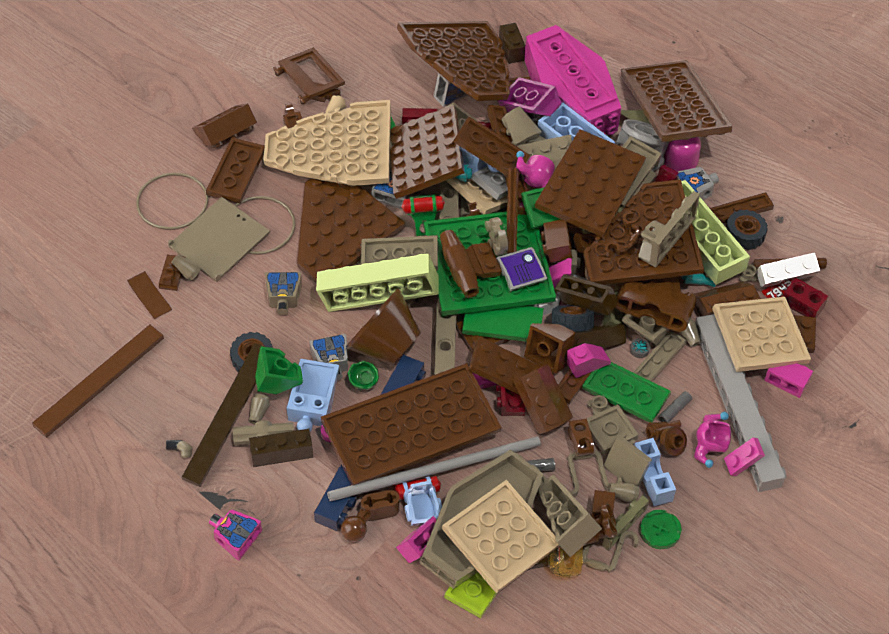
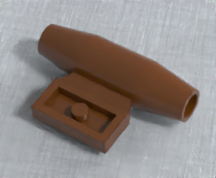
[440,230,502,298]

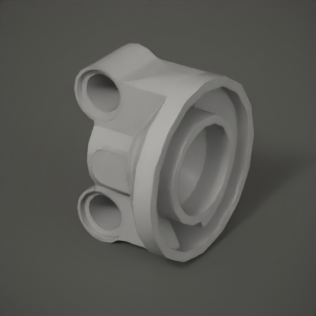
[615,119,669,171]

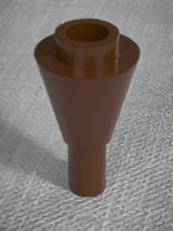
[645,420,681,442]

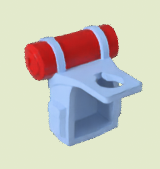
[394,476,442,526]

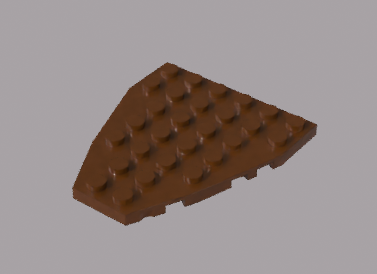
[397,21,510,101]

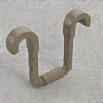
[563,450,622,497]
[580,531,639,573]

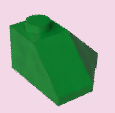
[255,346,303,394]

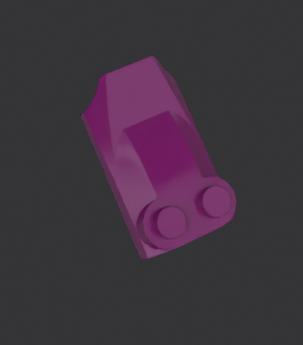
[497,77,562,116]

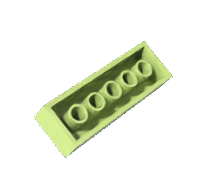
[682,180,750,285]
[316,254,439,312]

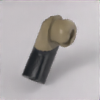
[166,440,193,458]

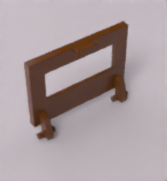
[273,47,345,104]

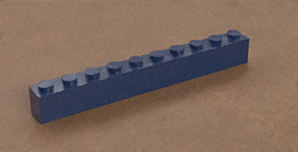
[314,354,426,531]

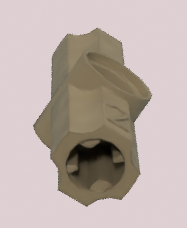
[233,420,294,446]

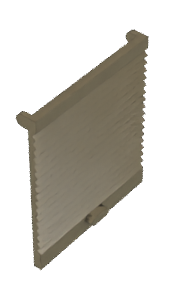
[168,197,270,282]

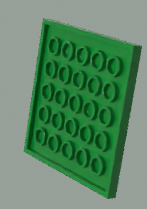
[424,212,556,316]

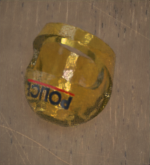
[548,546,583,578]

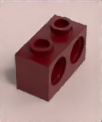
[783,277,828,318]

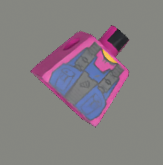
[209,510,262,561]

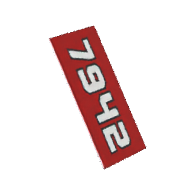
[761,279,793,298]

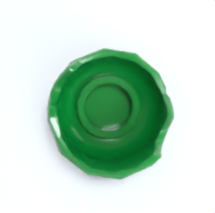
[348,361,379,391]

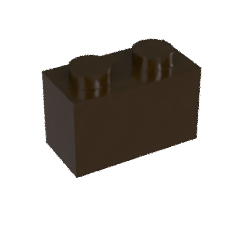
[499,23,526,64]

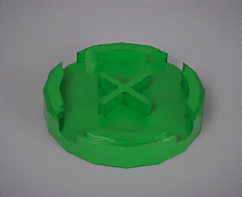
[640,509,682,550]

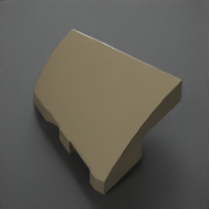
[502,106,542,146]

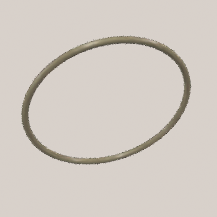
[136,173,208,230]
[234,196,295,254]

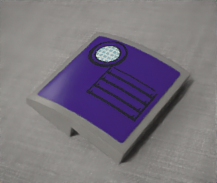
[496,247,547,291]

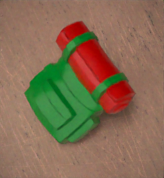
[402,194,445,236]

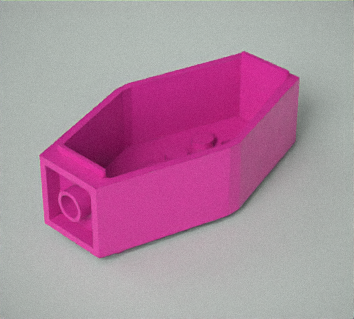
[524,25,621,135]

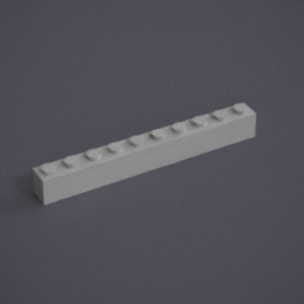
[695,314,786,492]

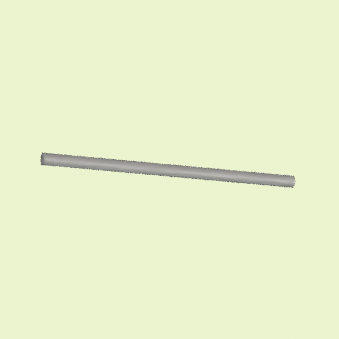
[327,436,541,502]

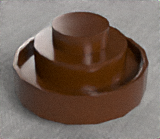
[659,426,687,456]

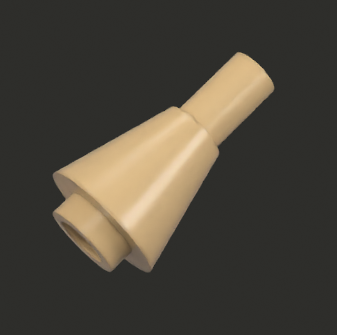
[325,95,346,115]

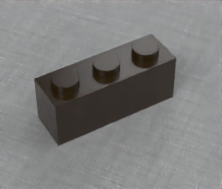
[555,274,619,316]
[249,428,313,467]

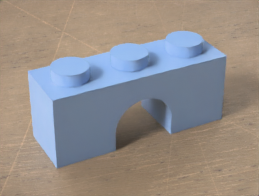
[634,438,676,506]

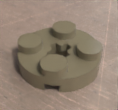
[485,217,508,256]

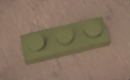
[602,495,649,551]

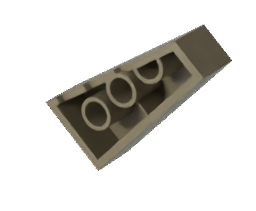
[538,475,602,557]

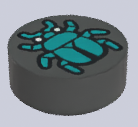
[630,338,650,358]

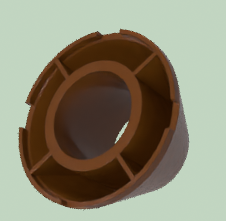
[346,289,421,365]

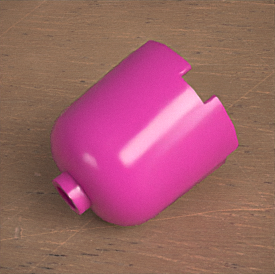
[664,137,701,172]

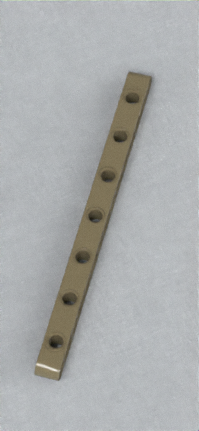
[435,180,459,375]

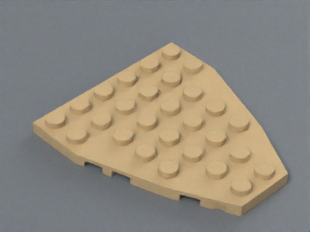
[264,100,391,186]

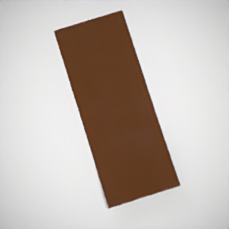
[127,271,172,319]

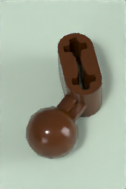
[341,490,400,542]

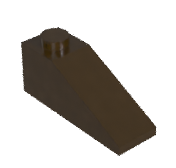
[572,323,626,348]

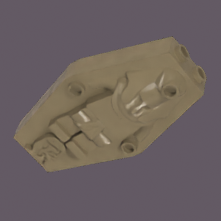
[420,450,543,589]

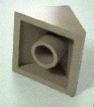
[622,314,670,346]

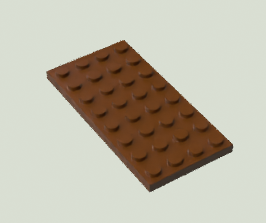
[621,60,732,142]
[321,363,502,486]

